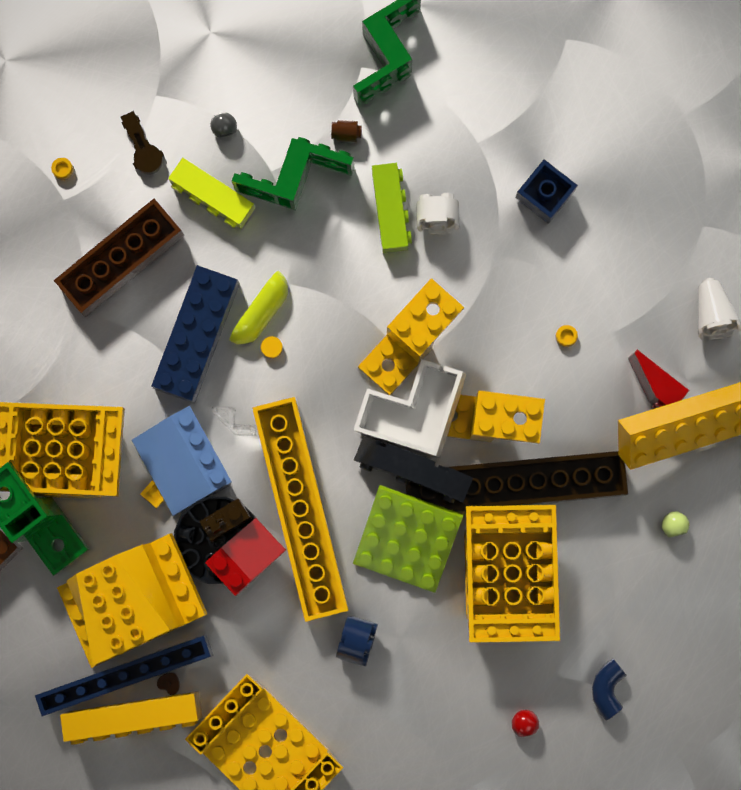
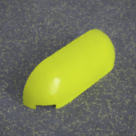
[229,271,288,344]

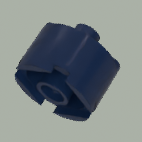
[336,615,378,667]

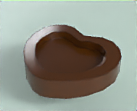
[157,672,180,695]

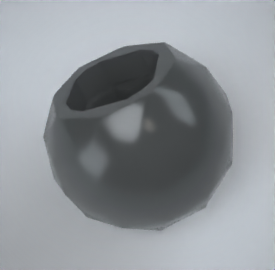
[210,112,237,137]

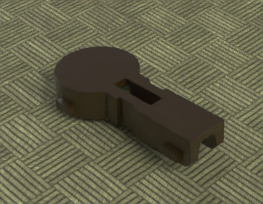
[120,111,164,174]

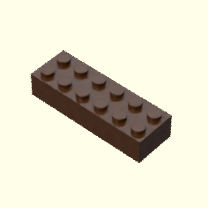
[53,198,184,317]

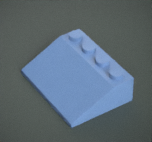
[132,406,232,516]

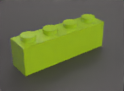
[372,162,412,253]

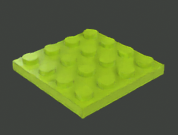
[353,485,464,593]

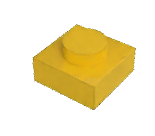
[140,480,164,509]

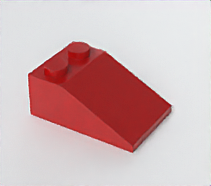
[628,349,690,409]
[205,518,286,596]

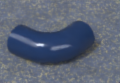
[592,658,627,721]

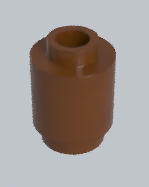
[331,120,362,142]

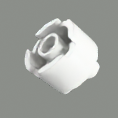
[416,193,460,234]

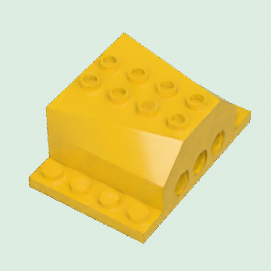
[0,402,125,499]
[464,505,560,642]
[57,533,207,668]

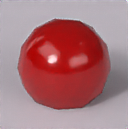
[512,710,539,737]

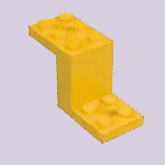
[358,278,464,395]
[447,390,545,444]

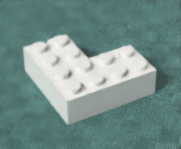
[354,359,467,458]

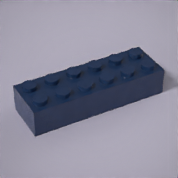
[151,265,240,404]

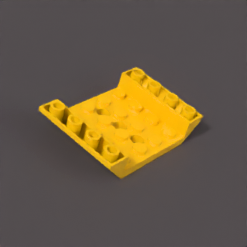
[185,674,343,790]

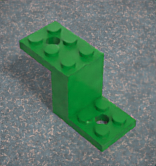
[353,0,421,105]
[232,137,354,211]
[0,462,90,576]

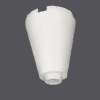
[698,278,741,340]

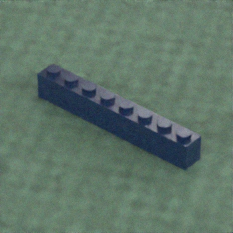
[35,635,214,716]

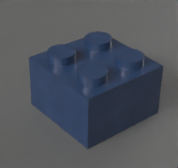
[515,159,578,224]

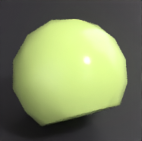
[662,511,689,537]

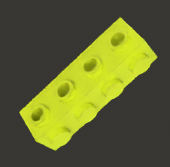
[168,157,255,229]

